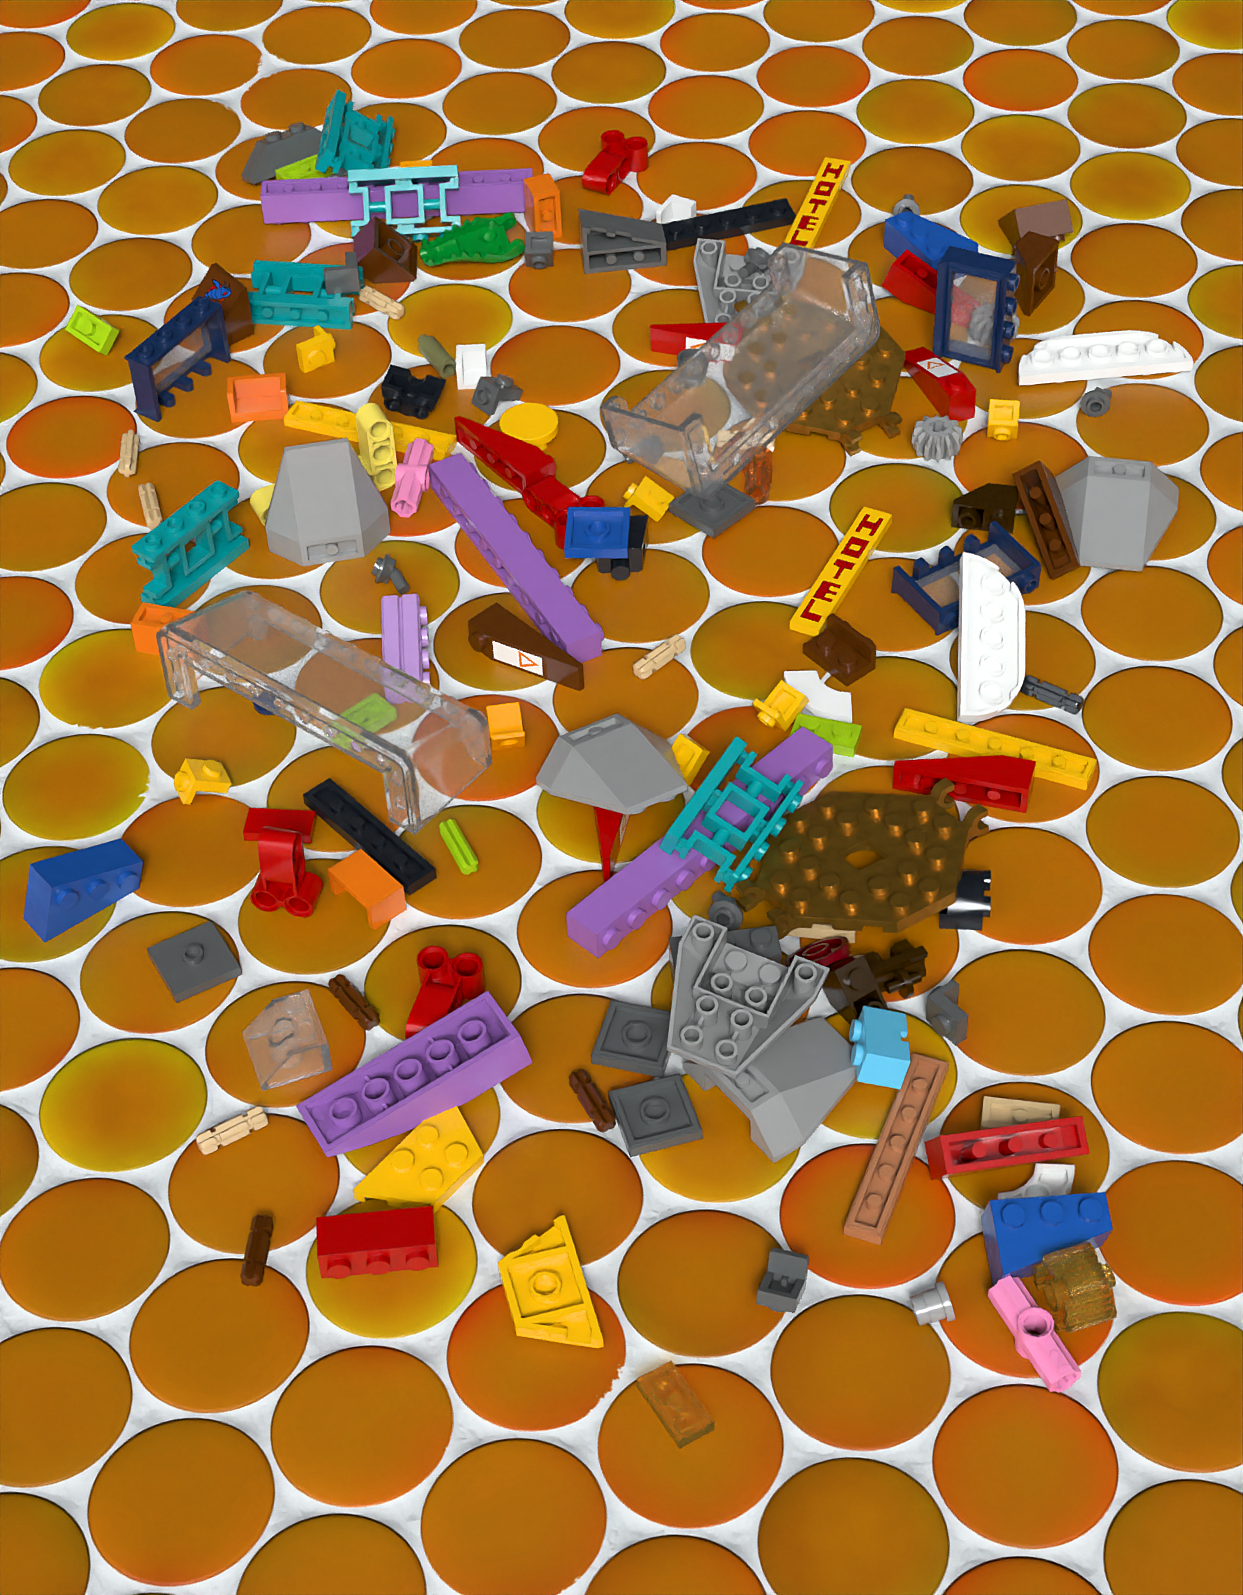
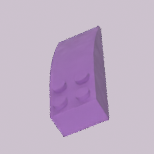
[296,991,533,1158]

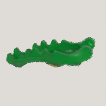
[420,212,526,267]

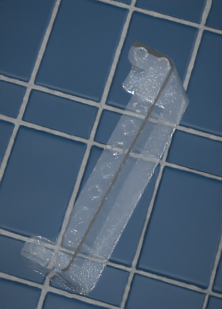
[600,242,880,500]
[156,590,492,835]

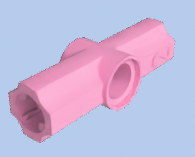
[390,438,434,518]
[988,1275,1081,1393]

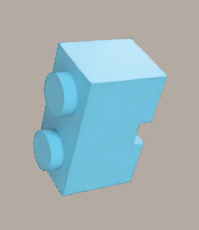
[849,1006,911,1089]

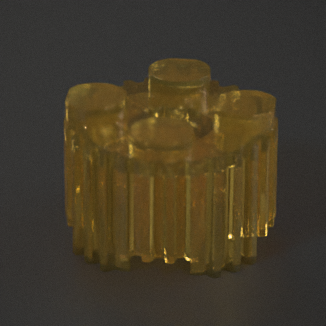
[1033,1242,1117,1333]

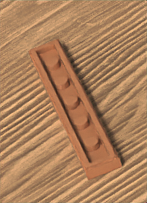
[844,1053,949,1245]

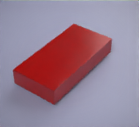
[243,808,317,844]

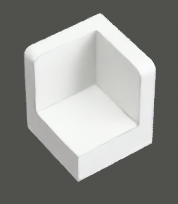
[656,194,696,224]
[456,344,487,390]

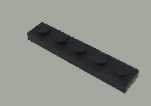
[662,198,796,251]
[303,778,437,896]

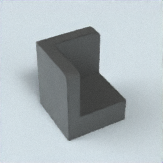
[324,252,360,294]

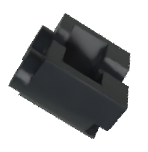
[381,365,446,419]
[939,869,991,931]

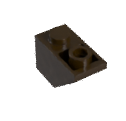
[951,483,1019,534]
[822,955,889,1025]

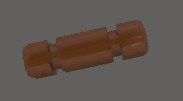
[328,974,380,1031]
[569,1069,616,1133]
[240,1215,274,1287]

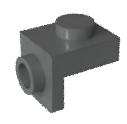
[524,231,553,269]
[471,374,523,415]
[926,979,968,1046]
[756,1248,810,1313]

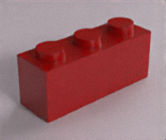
[316,1206,438,1279]

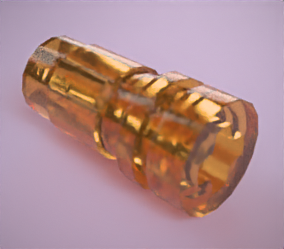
[743,446,773,505]

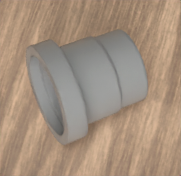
[909,1281,955,1326]

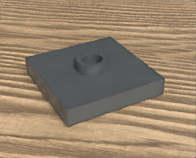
[669,474,755,538]
[147,921,242,1003]
[591,1000,671,1078]
[608,1073,703,1157]

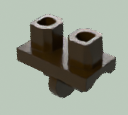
[864,939,928,999]

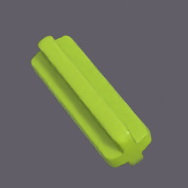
[439,819,479,875]

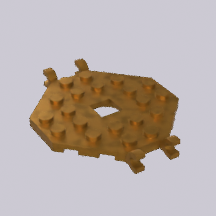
[726,284,906,457]
[735,778,989,940]

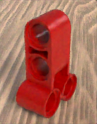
[582,130,649,195]
[522,475,605,549]
[250,826,324,918]
[405,945,486,1039]

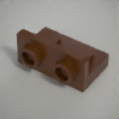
[803,613,876,687]

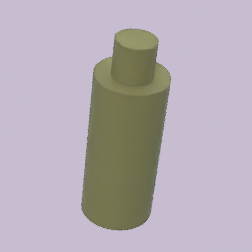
[418,334,456,378]

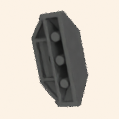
[241,122,322,184]

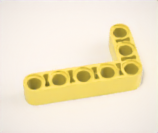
[250,403,397,526]

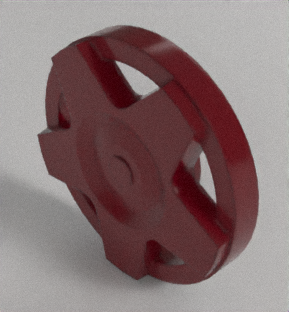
[785,936,851,967]

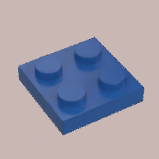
[564,507,631,559]

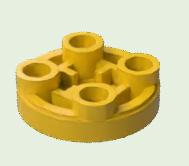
[499,403,559,451]

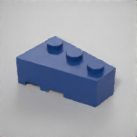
[884,211,979,279]
[23,838,143,942]
[981,1192,1113,1286]

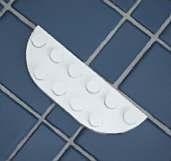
[1018,330,1193,386]
[957,552,1025,722]

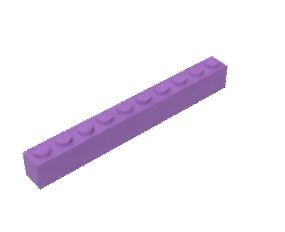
[261,168,533,224]
[428,453,604,663]
[566,727,833,958]

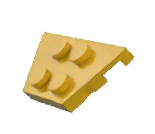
[353,1106,484,1213]
[497,1215,604,1348]

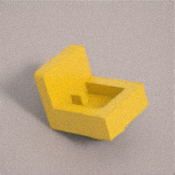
[296,325,335,373]
[987,399,1020,441]
[622,476,675,522]
[752,680,809,732]
[671,733,710,786]
[174,758,232,805]

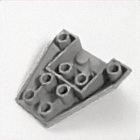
[693,238,809,323]
[265,438,391,566]
[1055,456,1179,572]
[536,713,688,815]
[667,915,830,1079]
[682,1017,857,1163]

